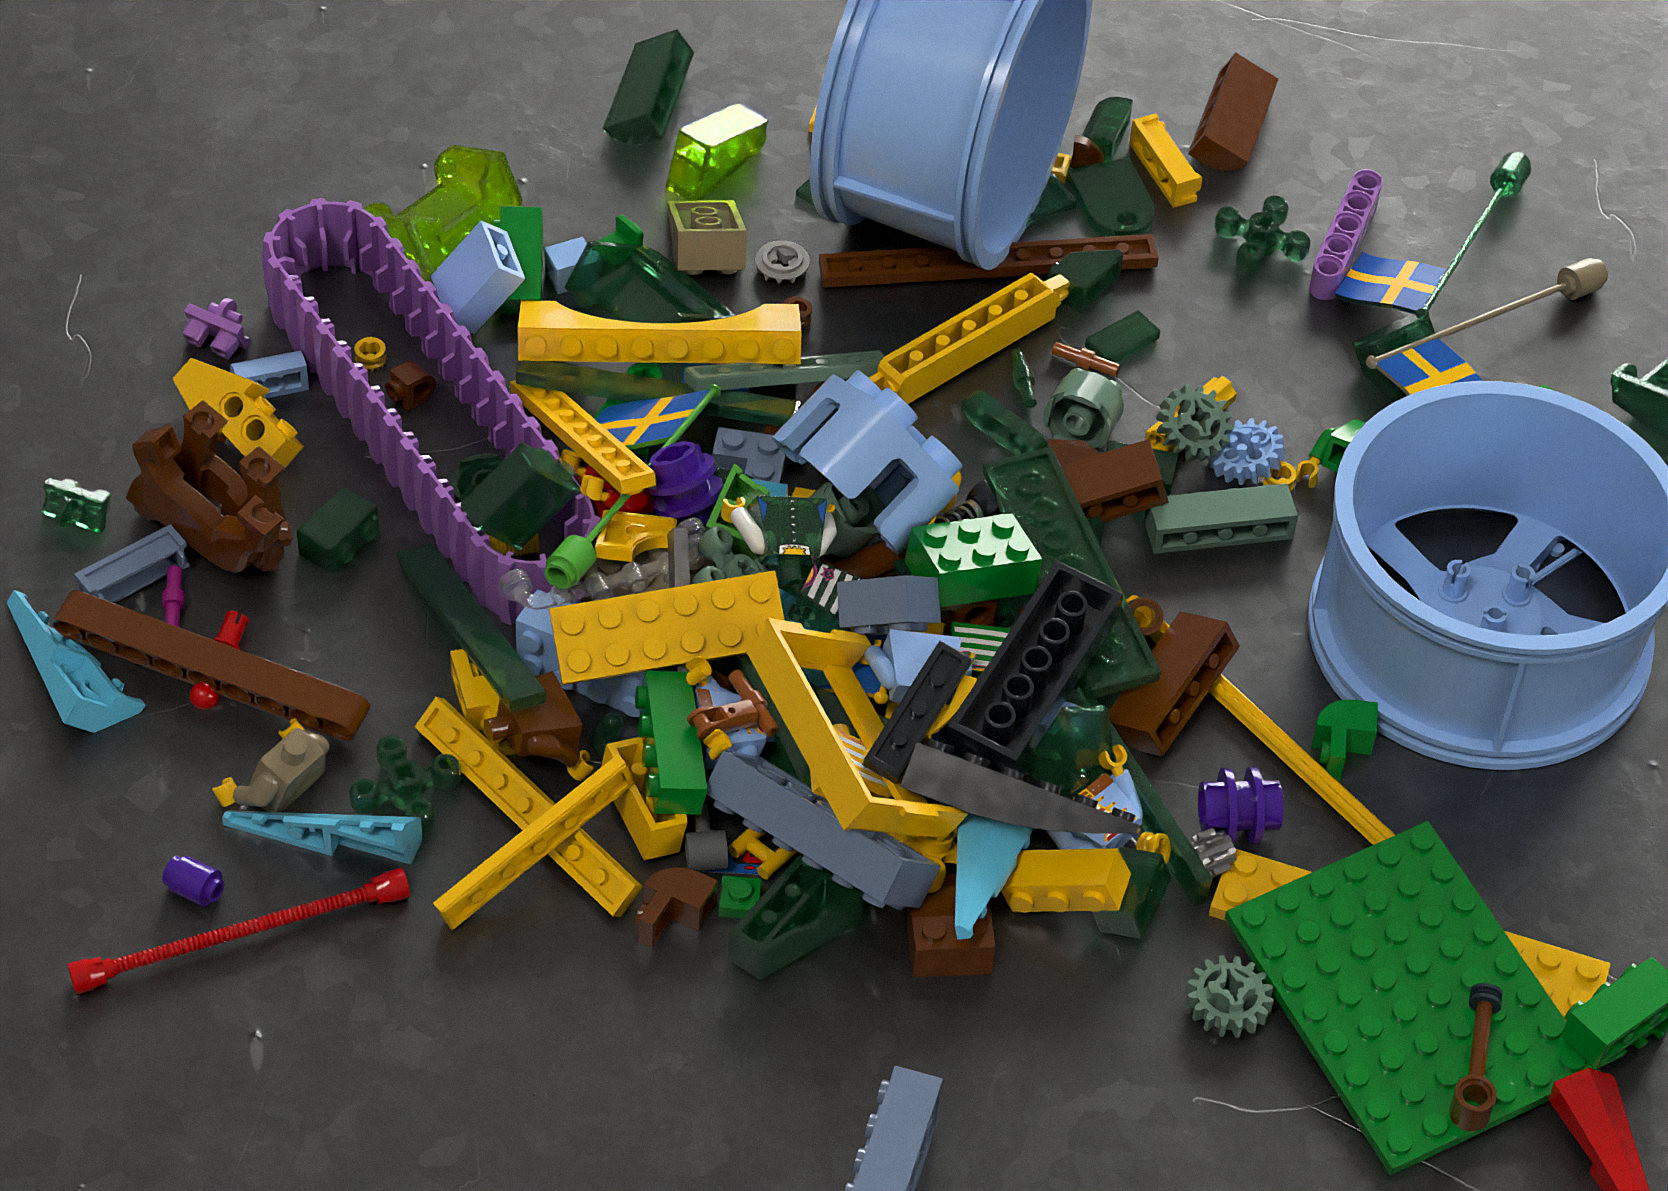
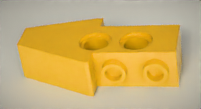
[173,358,304,469]

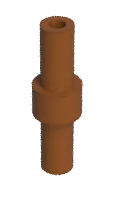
[1052,341,1121,378]
[728,670,780,737]

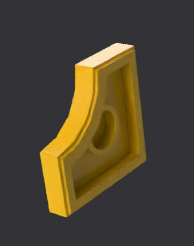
[595,510,677,562]

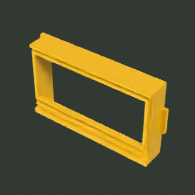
[746,618,968,842]

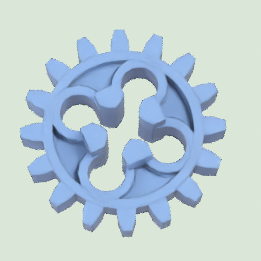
[1208,418,1286,485]

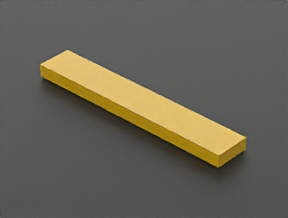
[433,754,635,930]

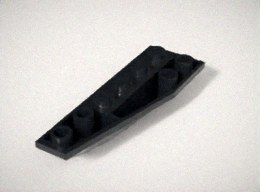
[900,738,1142,834]

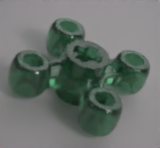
[1214,195,1311,273]
[349,735,461,834]

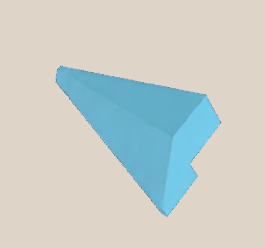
[6,590,146,733]
[222,810,423,864]
[955,812,1037,940]

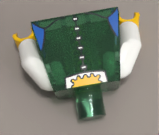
[721,495,837,585]

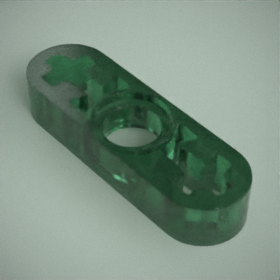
[961,390,1047,464]

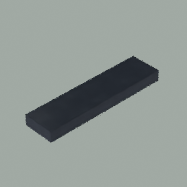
[862,640,973,784]

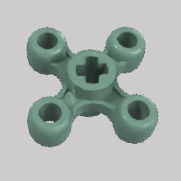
[691,526,779,584]

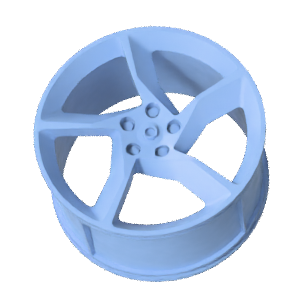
[810,0,1092,270]
[1308,381,1668,770]

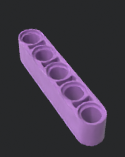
[1309,169,1383,300]

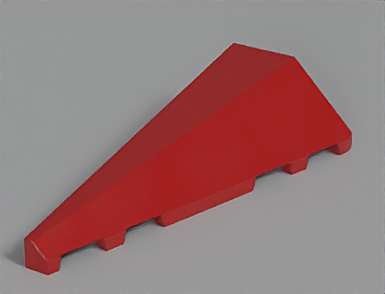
[1549,1068,1650,1191]

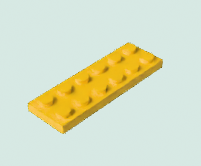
[549,570,785,686]

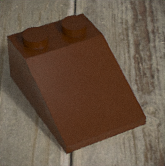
[905,873,995,977]

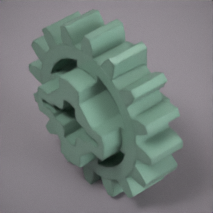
[1155,384,1234,462]
[1186,955,1274,1038]

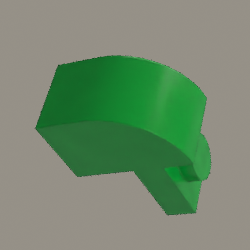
[1311,699,1378,781]

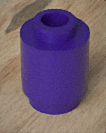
[162,855,225,907]

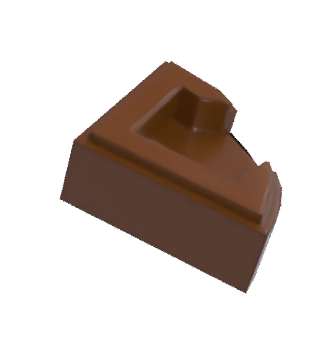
[1071,135,1105,171]

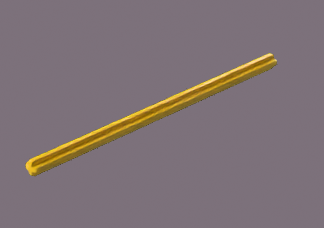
[1122,595,1395,845]

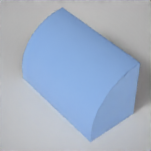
[230,350,309,399]

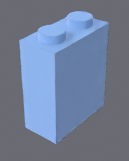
[431,221,525,334]

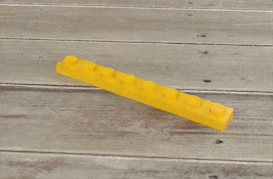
[510,374,656,495]
[415,697,643,917]

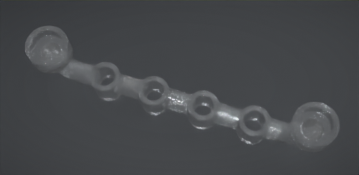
[499,518,707,610]

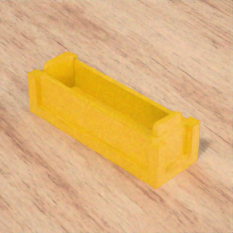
[1129,114,1202,208]

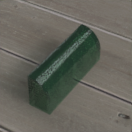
[602,29,695,145]

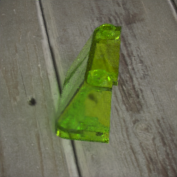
[363,145,523,273]

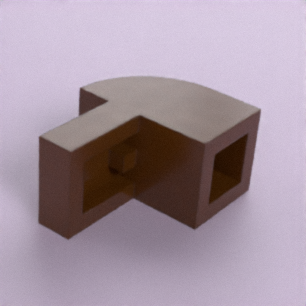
[635,867,718,948]

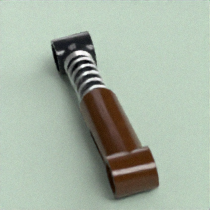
[810,479,1016,593]

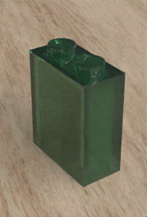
[460,442,580,551]

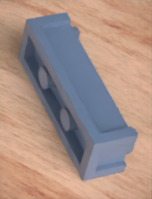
[74,524,190,603]

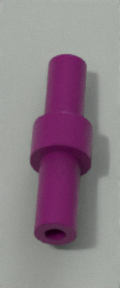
[162,565,185,627]

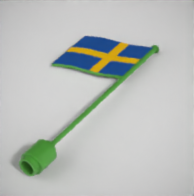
[544,384,721,589]

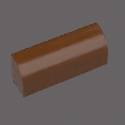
[1188,52,1279,171]
[1011,439,1169,544]
[1102,611,1240,757]

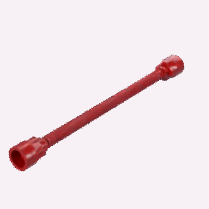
[67,867,410,995]

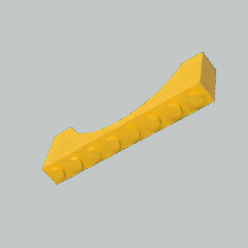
[518,300,801,364]

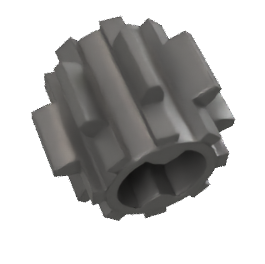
[1186,827,1237,879]

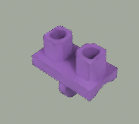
[182,298,251,359]

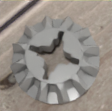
[755,240,810,284]

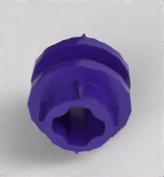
[646,442,724,529]
[1198,767,1283,844]

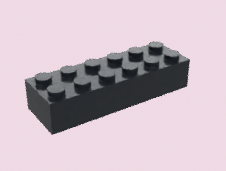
[945,560,1123,772]

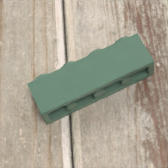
[1144,483,1298,554]

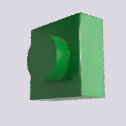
[718,875,761,920]

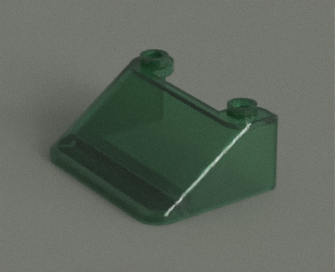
[564,241,735,366]

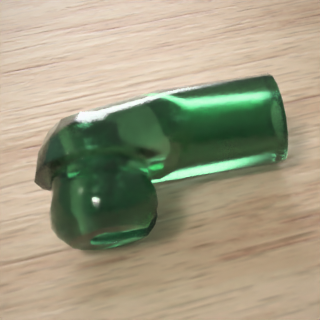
[591,713,623,760]

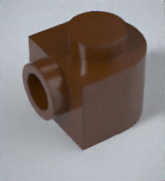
[385,361,436,411]

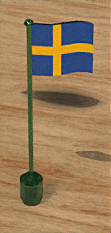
[1335,152,1531,321]

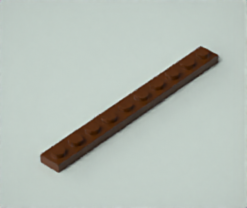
[819,234,1159,288]

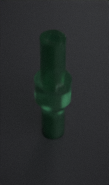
[1010,348,1037,408]

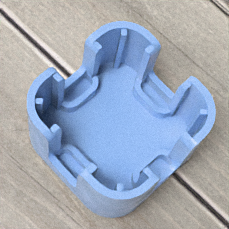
[772,370,963,555]

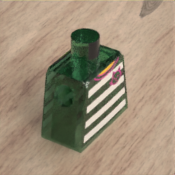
[777,561,864,633]

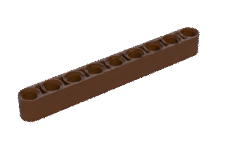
[52,590,371,741]

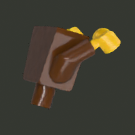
[483,671,594,781]

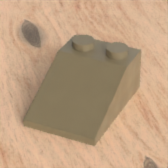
[667,200,747,275]

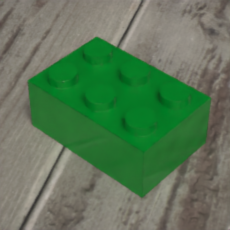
[905,514,1042,607]

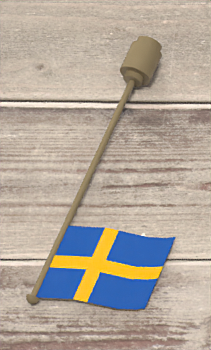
[1366,258,1608,396]

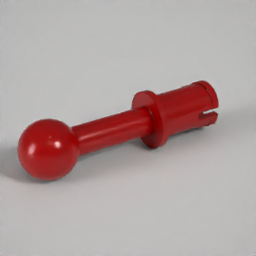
[190,610,249,709]

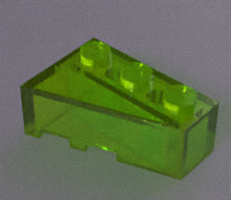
[665,103,769,201]

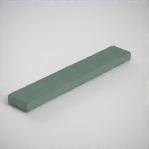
[684,350,885,392]

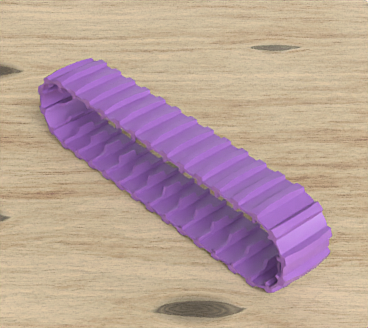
[262,198,601,626]

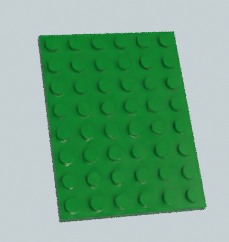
[1225,821,1600,1176]

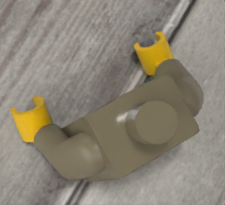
[212,718,329,812]

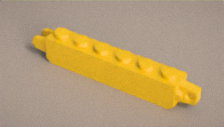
[869,273,1070,404]

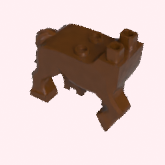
[126,400,292,573]

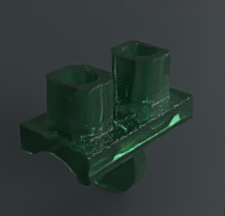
[42,478,111,533]

